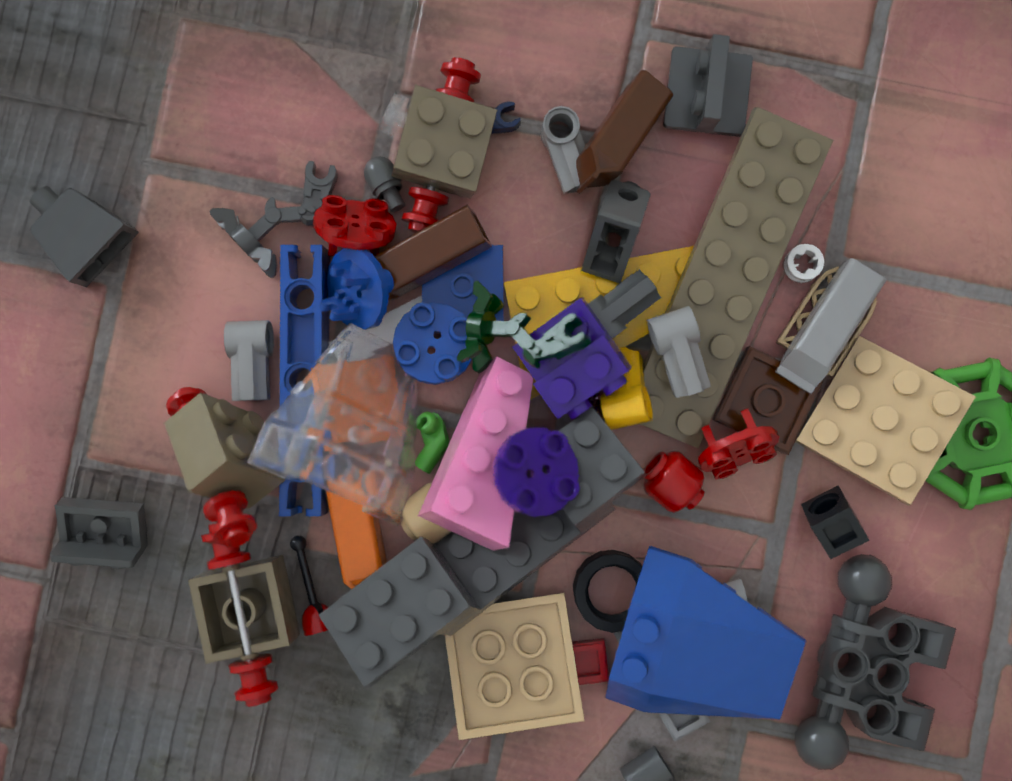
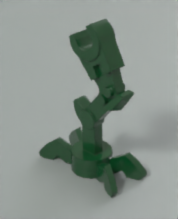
[457,281,592,373]

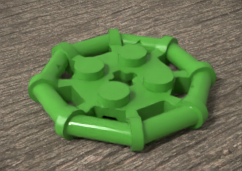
[926,358,1012,510]

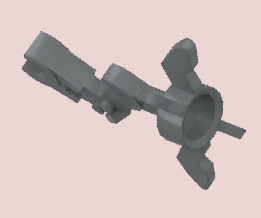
[210,161,338,278]

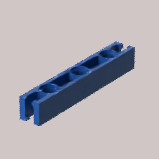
[279,245,329,516]

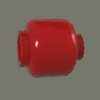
[643,451,705,512]

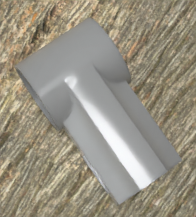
[540,106,585,194]
[647,306,711,398]
[224,320,274,401]

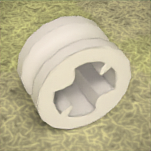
[783,244,824,283]

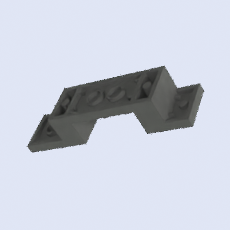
[319,406,646,688]

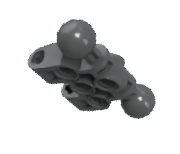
[795,554,956,770]

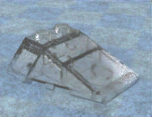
[248,323,419,526]

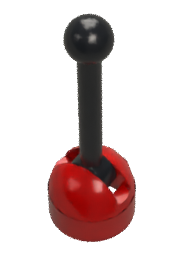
[290,535,328,636]

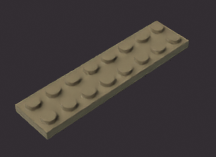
[640,107,833,449]

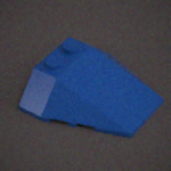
[605,546,806,719]

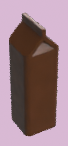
[576,70,673,194]
[374,205,492,301]

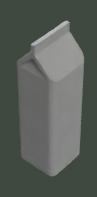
[775,258,887,394]

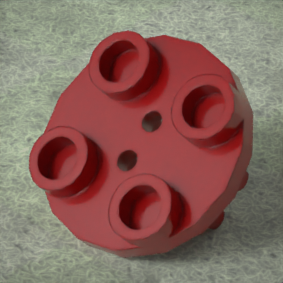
[313,195,397,256]
[698,408,780,479]

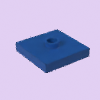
[422,245,504,321]

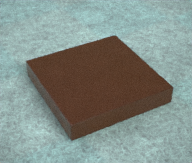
[712,346,823,455]

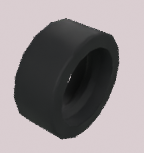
[573,550,643,633]

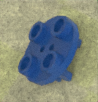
[319,248,394,330]
[393,302,472,385]

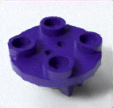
[493,427,579,517]

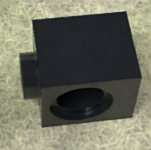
[801,485,869,559]

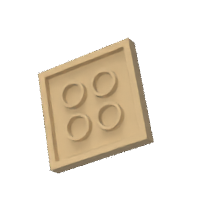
[796,336,976,506]
[445,593,584,740]

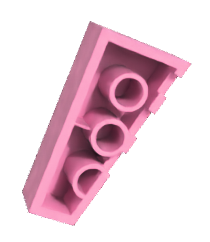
[418,357,533,551]

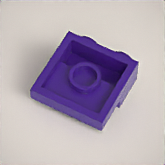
[512,297,632,420]

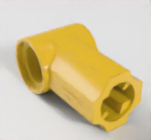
[601,347,653,430]

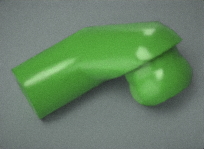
[413,412,450,474]

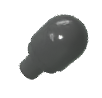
[364,157,405,212]

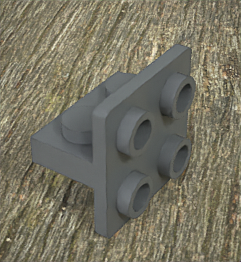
[663,34,753,137]

